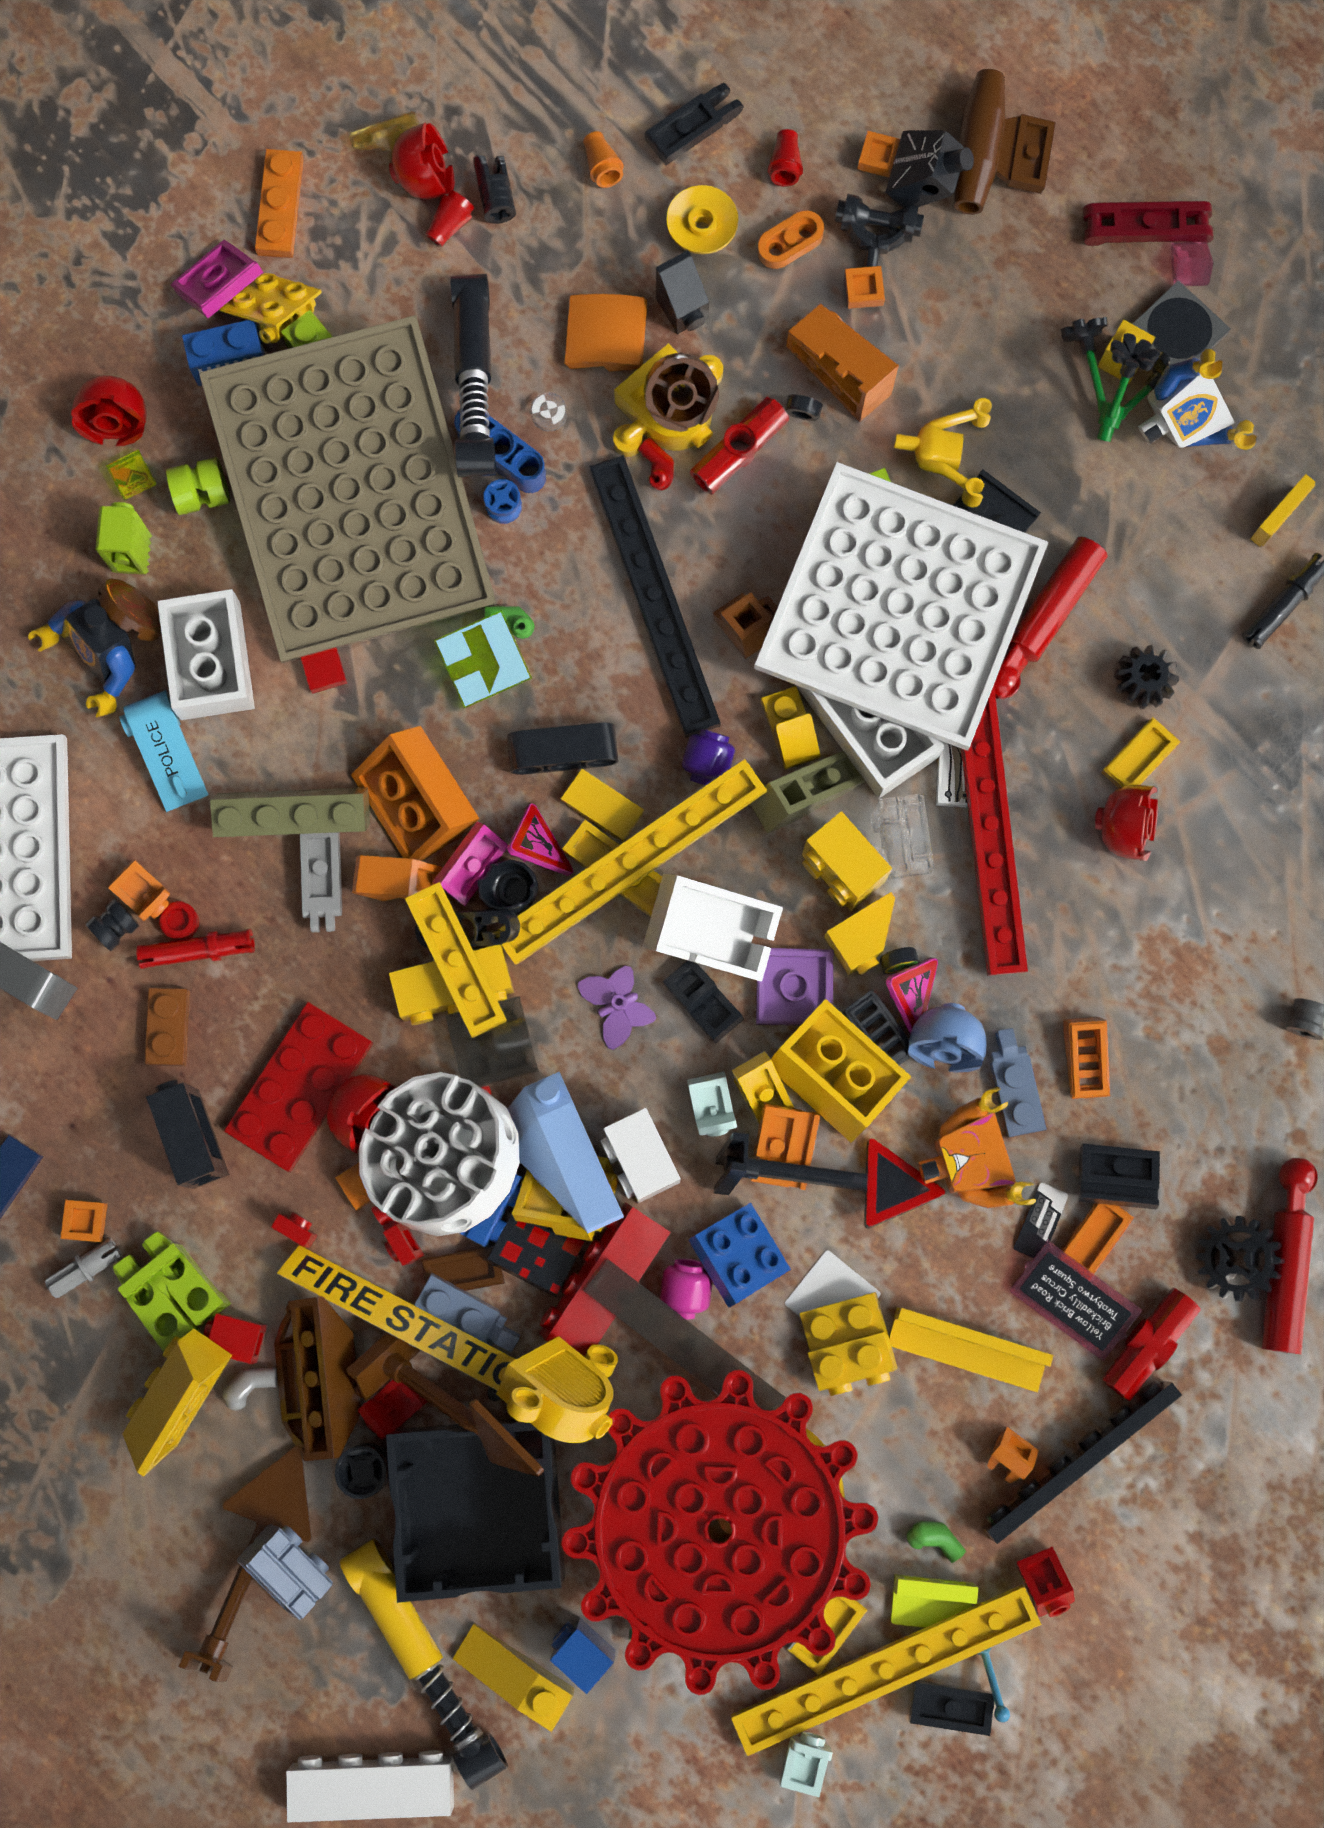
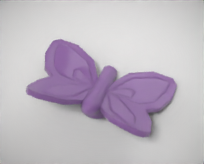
[577,966,656,1050]

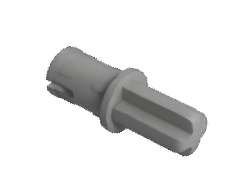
[45,1237,123,1298]

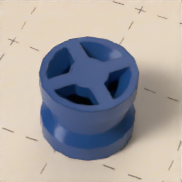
[484,479,522,524]

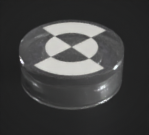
[530,392,567,432]

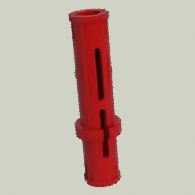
[136,929,255,969]

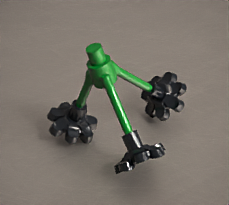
[1060,317,1170,442]

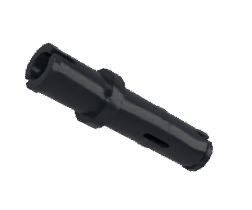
[1242,553,1324,649]

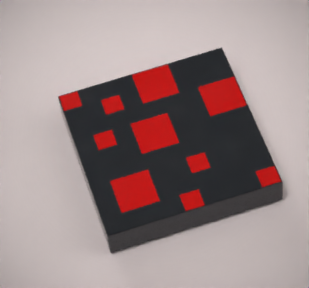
[487,1214,586,1298]

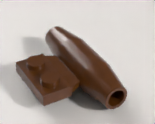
[954,69,1056,215]

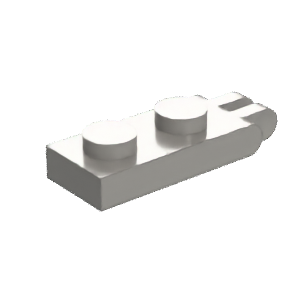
[300,832,342,933]

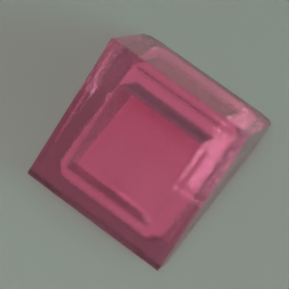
[1171,242,1214,286]

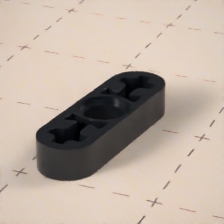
[415,908,520,948]

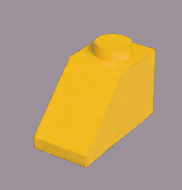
[824,892,895,975]

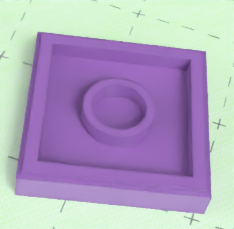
[756,948,834,1026]

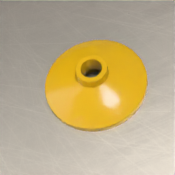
[666,185,738,254]

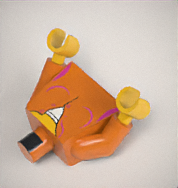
[918,1087,1036,1208]

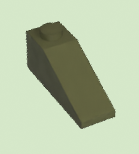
[750,751,866,833]

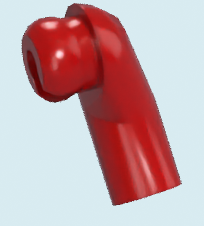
[638,438,674,491]

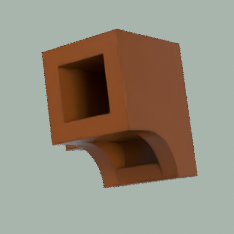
[713,592,778,659]

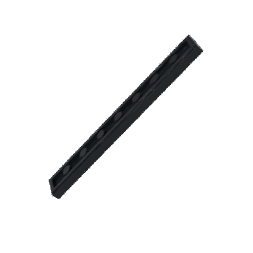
[589,455,721,738]

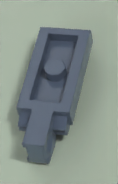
[990,1028,1047,1138]
[414,1273,520,1352]

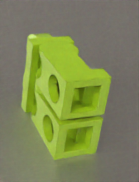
[113,1231,232,1352]

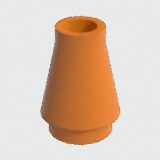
[583,131,624,188]

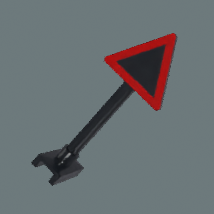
[714,1132,946,1229]

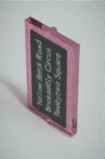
[1009,1240,1142,1361]

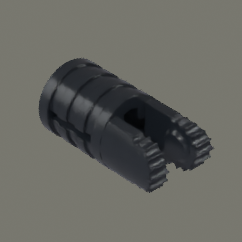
[473,155,516,224]

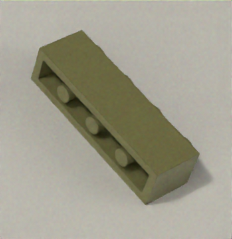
[210,787,370,837]

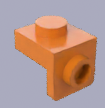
[108,859,170,921]

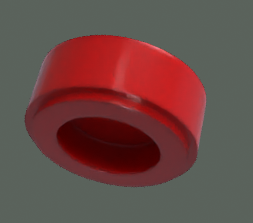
[159,901,200,940]

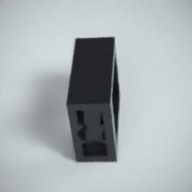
[146,1080,230,1189]

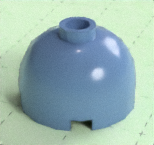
[908,1003,986,1073]

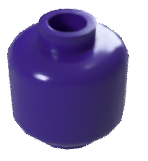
[681,729,735,785]

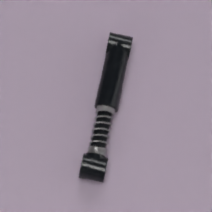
[450,274,496,477]

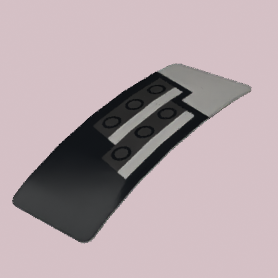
[1014,1183,1068,1261]

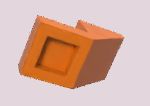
[352,855,443,901]

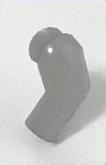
[223,1367,278,1411]

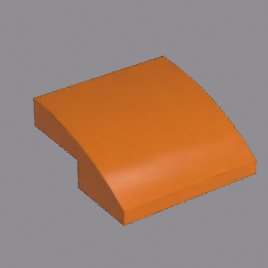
[564,294,647,372]

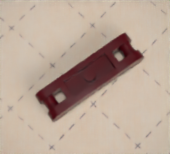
[1083,201,1214,246]

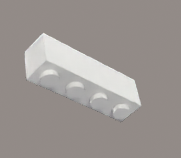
[286,1750,454,1822]

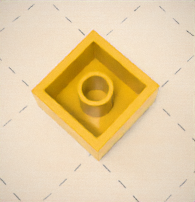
[802,811,893,911]

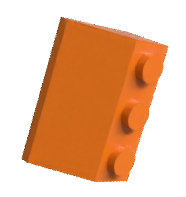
[351,726,480,861]

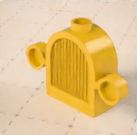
[613,343,723,457]
[496,1336,618,1443]

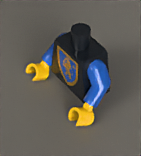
[28,598,136,718]

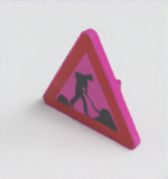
[507,803,574,876]
[886,958,938,1034]

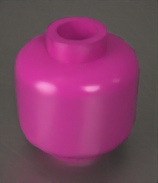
[660,1259,713,1320]

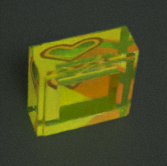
[106,449,157,501]

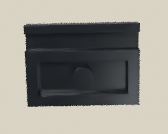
[953,469,1041,533]
[1078,1144,1160,1210]

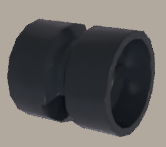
[335,1443,389,1499]

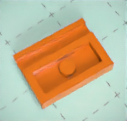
[749,1103,820,1190]

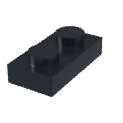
[909,1680,994,1736]

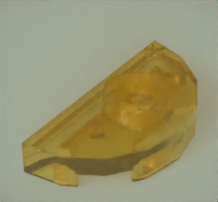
[349,111,419,151]

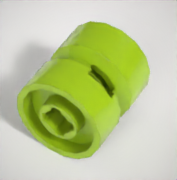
[166,457,230,515]

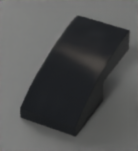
[663,960,744,1044]

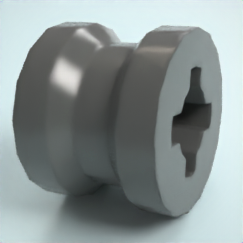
[1286,998,1324,1040]

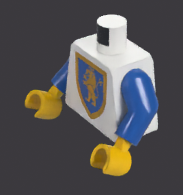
[1138,349,1257,450]

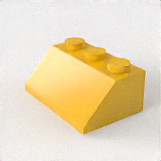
[771,999,911,1143]
[122,1329,232,1477]

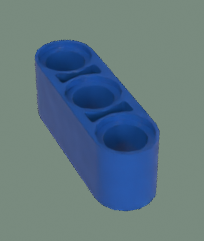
[454,410,546,493]

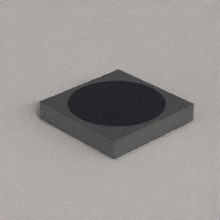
[1133,280,1231,365]

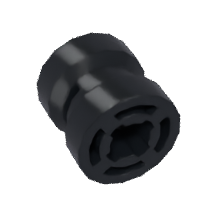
[85,898,140,951]

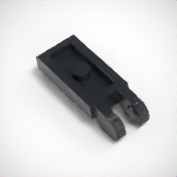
[645,82,744,166]

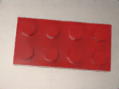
[224,1002,374,1173]

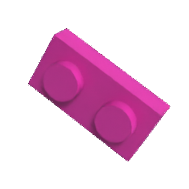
[433,821,508,906]

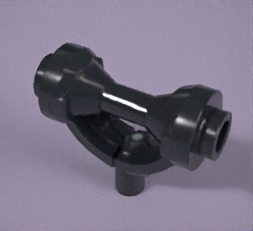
[835,194,924,267]

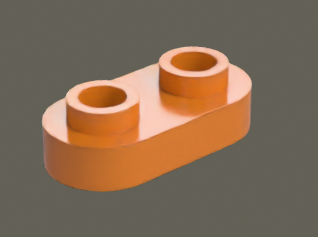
[757,211,824,269]

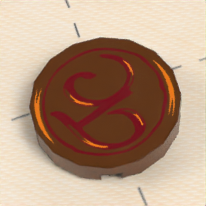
[98,578,162,641]

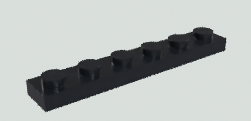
[982,1380,1182,1544]

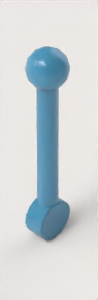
[977,1647,1010,1723]

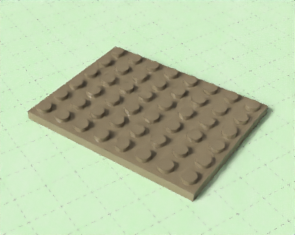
[199,315,497,663]

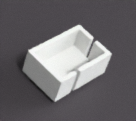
[642,873,783,981]

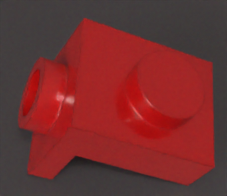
[358,1380,428,1440]

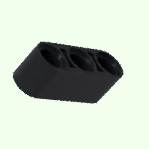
[507,722,619,775]

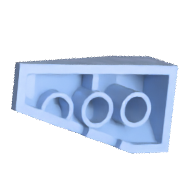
[508,1072,624,1233]

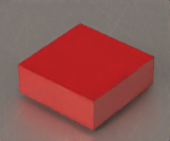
[301,648,348,694]

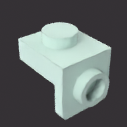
[687,1072,737,1137]
[779,1732,833,1797]

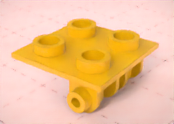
[219,273,322,344]

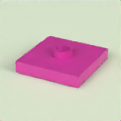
[171,240,263,318]

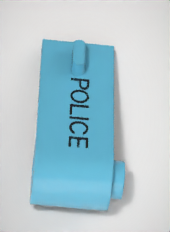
[119,690,209,812]

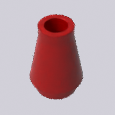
[768,129,803,187]
[425,190,474,247]

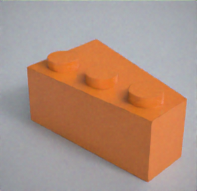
[786,303,899,422]

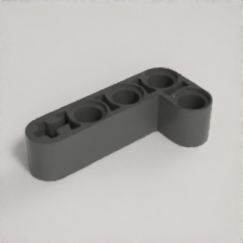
[0,942,78,1021]

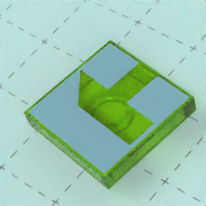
[433,610,532,709]

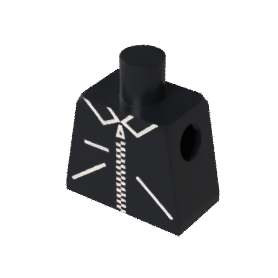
[885,130,974,207]

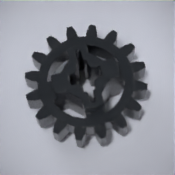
[1195,1216,1285,1302]

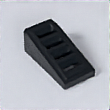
[842,989,911,1066]

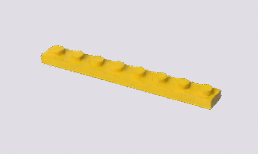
[498,759,767,965]
[731,1584,1042,1756]

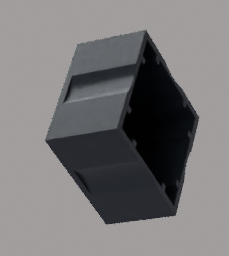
[386,1419,565,1603]

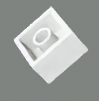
[600,1108,681,1203]

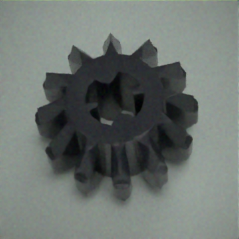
[1114,645,1179,710]

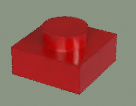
[271,1212,318,1248]

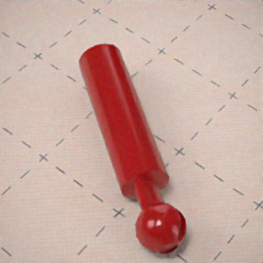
[994,536,1108,700]
[1262,1158,1318,1355]

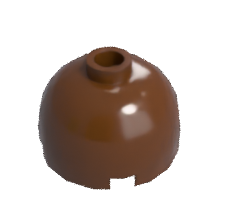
[643,352,719,432]

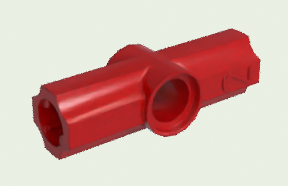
[690,396,789,495]
[1101,1288,1201,1401]

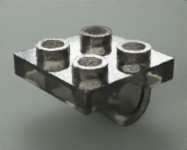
[445,996,539,1087]

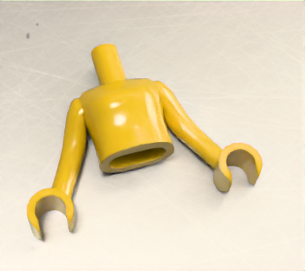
[894,398,992,507]

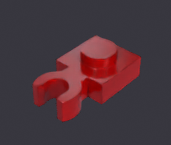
[371,1206,425,1266]

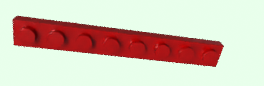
[961,685,1028,976]

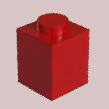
[203,1313,268,1364]

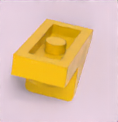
[761,686,821,770]
[731,1051,794,1124]

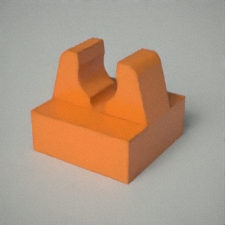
[987,1427,1039,1483]

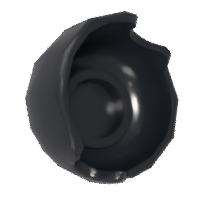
[477,859,539,916]

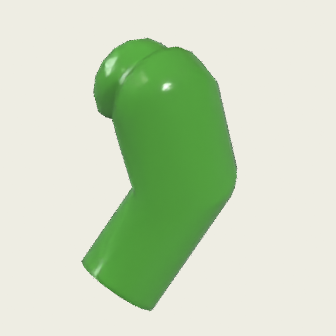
[485,606,535,639]
[906,1521,966,1563]

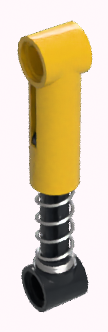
[339,1538,508,1790]

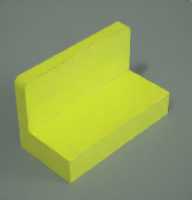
[891,1574,978,1628]

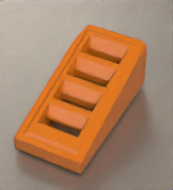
[1063,1017,1110,1099]

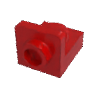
[1016,1546,1075,1617]

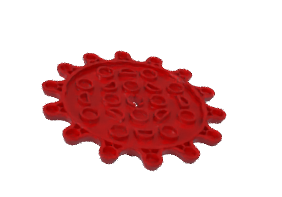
[562,1370,879,1695]

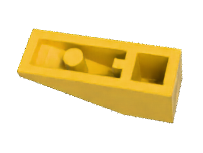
[453,1623,575,1732]

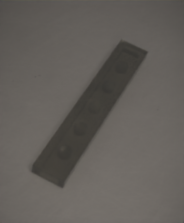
[582,1258,786,1411]

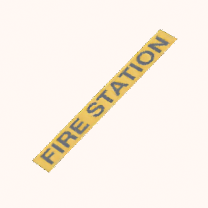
[277,1245,516,1391]

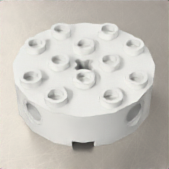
[359,1072,520,1236]

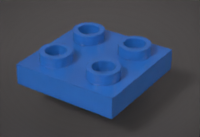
[688,1203,791,1308]

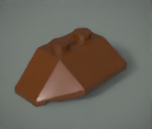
[274,1296,361,1461]

